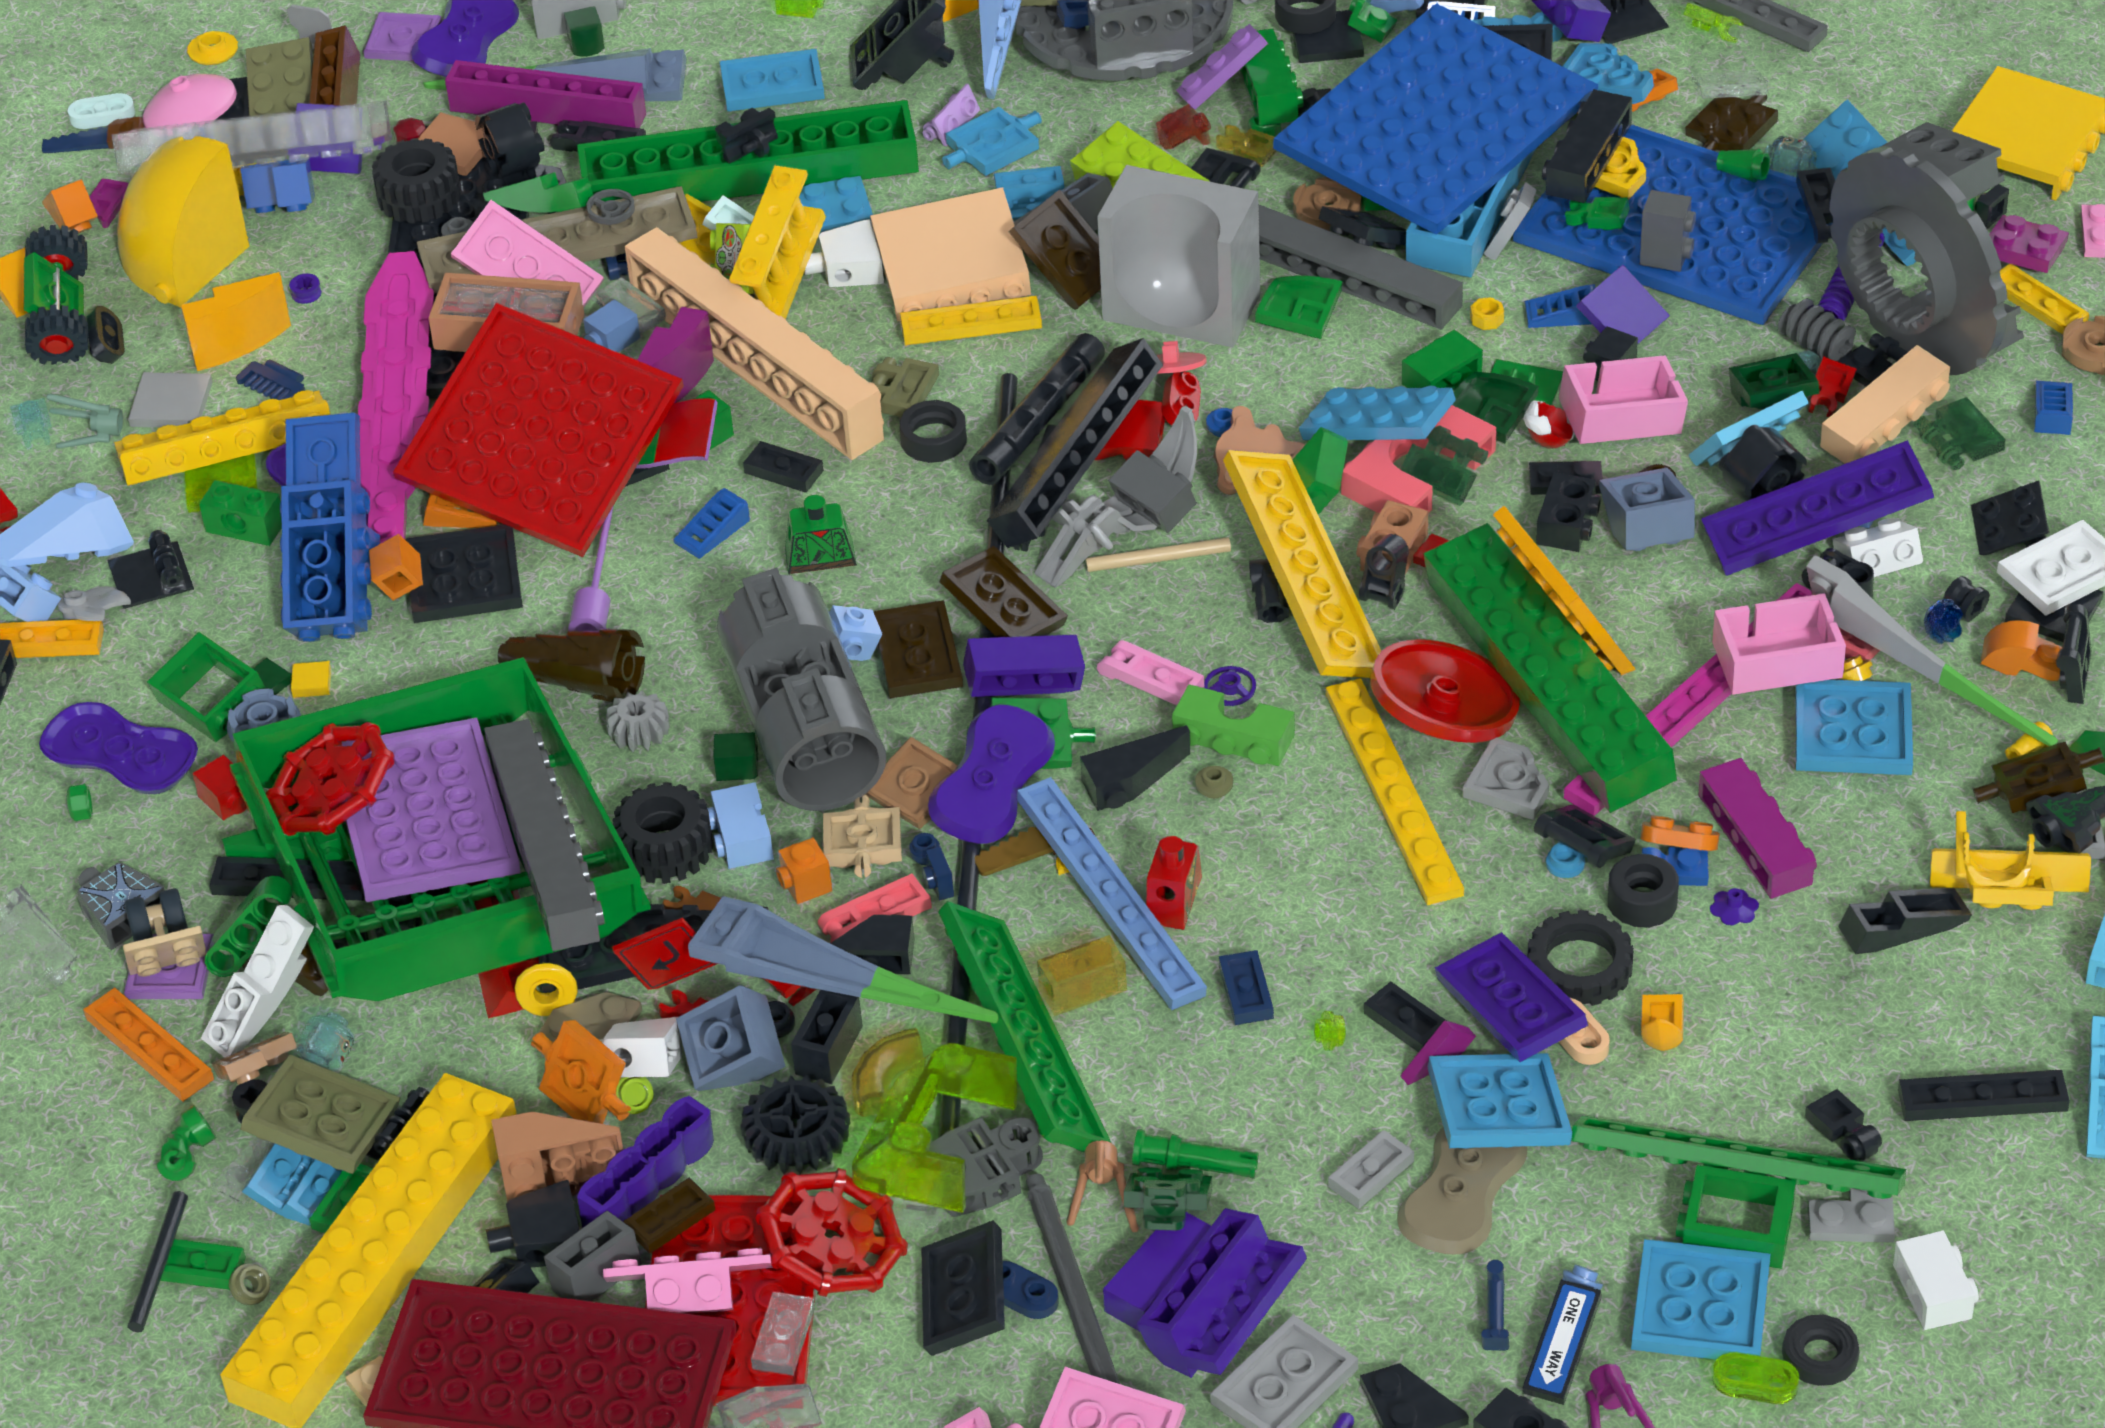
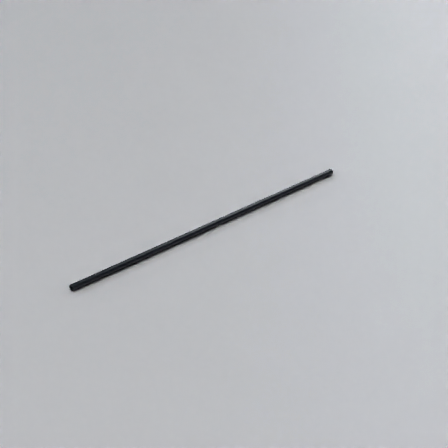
[938,373,1018,1138]

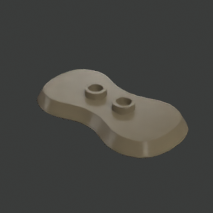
[1397,1127,1527,1255]

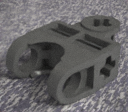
[917,1117,1043,1217]

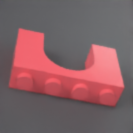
[1341,405,1496,513]

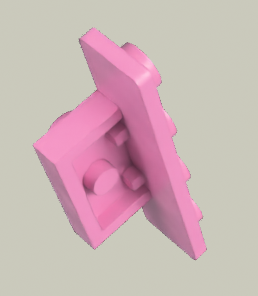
[603,1248,773,1314]

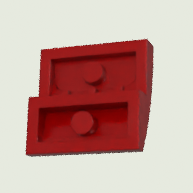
[1095,400,1165,461]

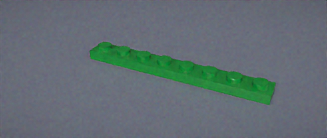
[1571,1115,1907,1199]

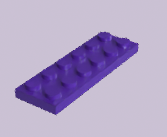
[1701,440,1934,576]

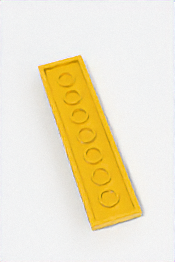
[1223,450,1381,678]

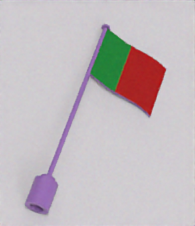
[568,398,718,631]

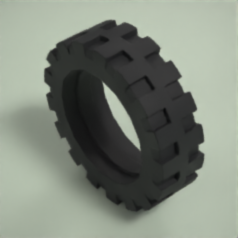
[1527,910,1634,1006]

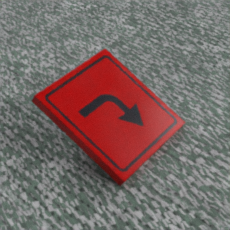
[612,917,718,990]

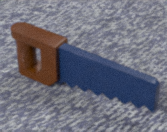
[42,117,147,154]

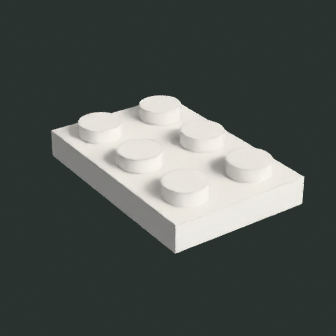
[1997,520,2105,616]

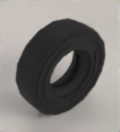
[1782,1314,1860,1386]

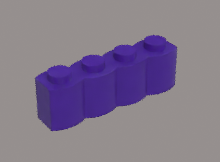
[577,1096,714,1228]

